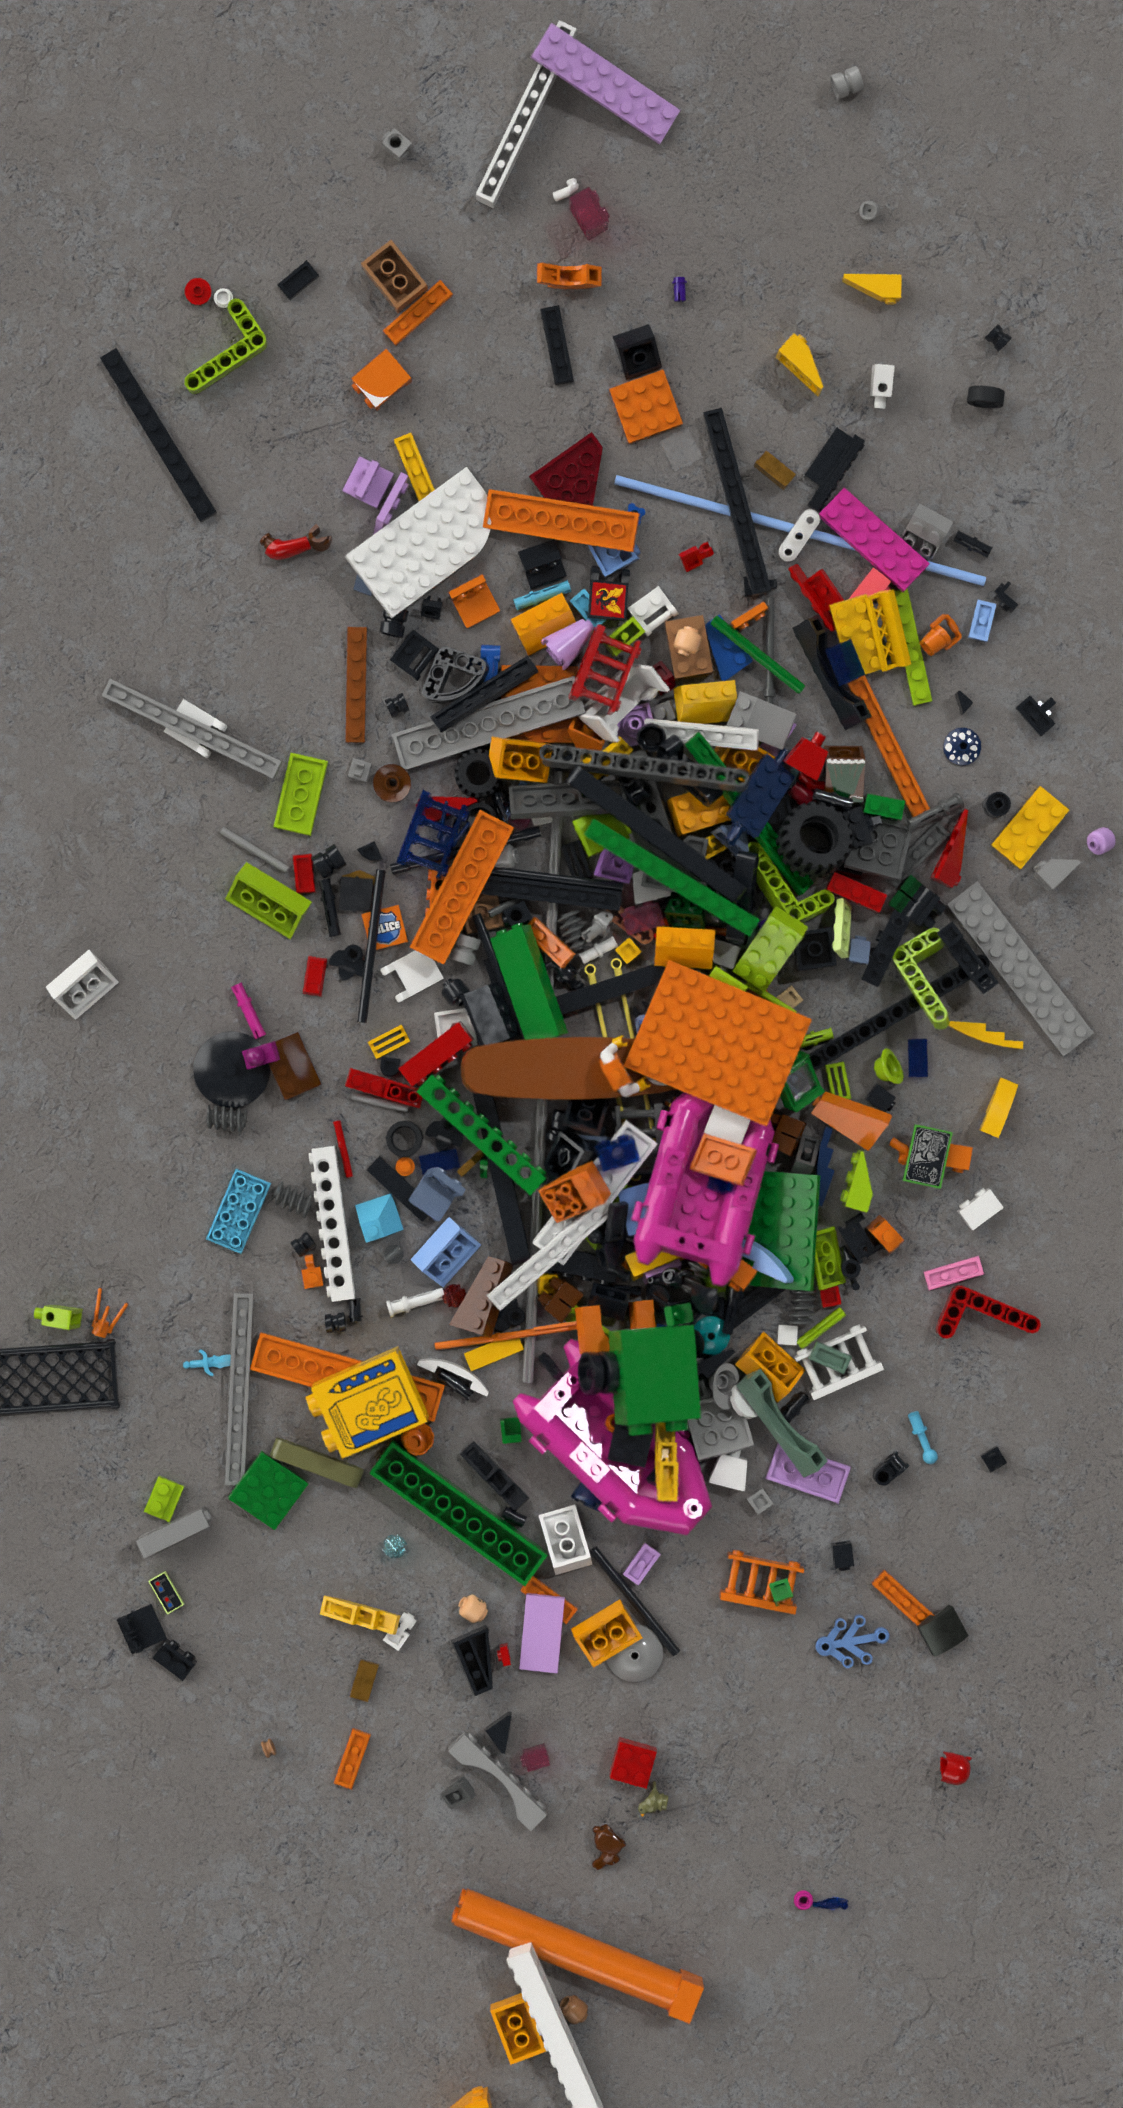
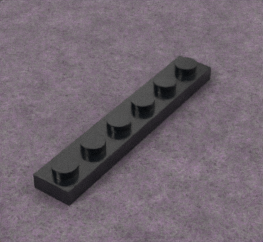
[430,655,538,733]

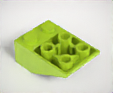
[840,1149,873,1213]

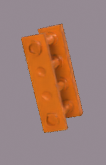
[719,1550,804,1614]

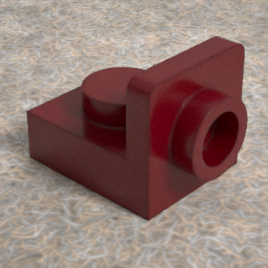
[651,661,676,695]

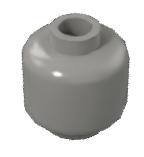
[495,844,519,869]

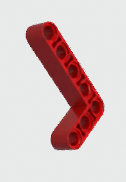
[936,1285,1041,1339]

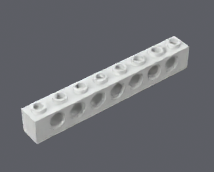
[309,1145,356,1302]

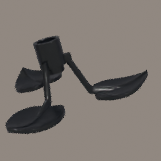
[645,1283,718,1358]

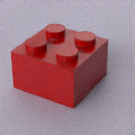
[609,1737,657,1789]

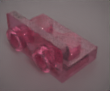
[620,900,665,936]

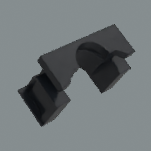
[836,1212,885,1264]

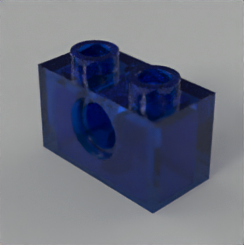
[595,1134,640,1172]

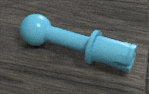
[908,1411,938,1464]

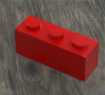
[825,872,887,913]

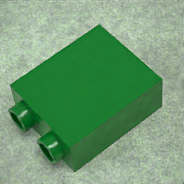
[608,1325,701,1435]

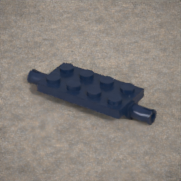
[724,748,795,846]

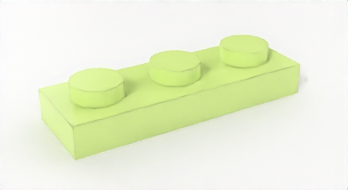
[832,898,852,958]

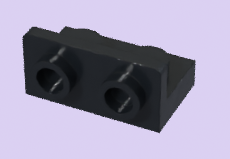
[152,1639,197,1681]

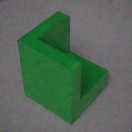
[500,1417,522,1444]
[769,1578,794,1607]

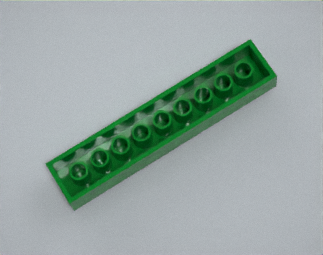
[369,1440,548,1586]

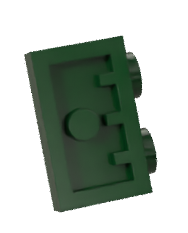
[665,885,711,929]

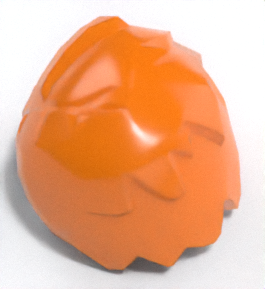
[401,1423,434,1456]

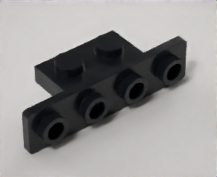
[861,910,911,987]

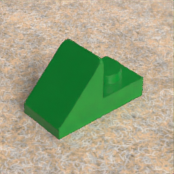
[664,1303,694,1327]

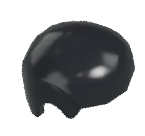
[637,723,666,752]

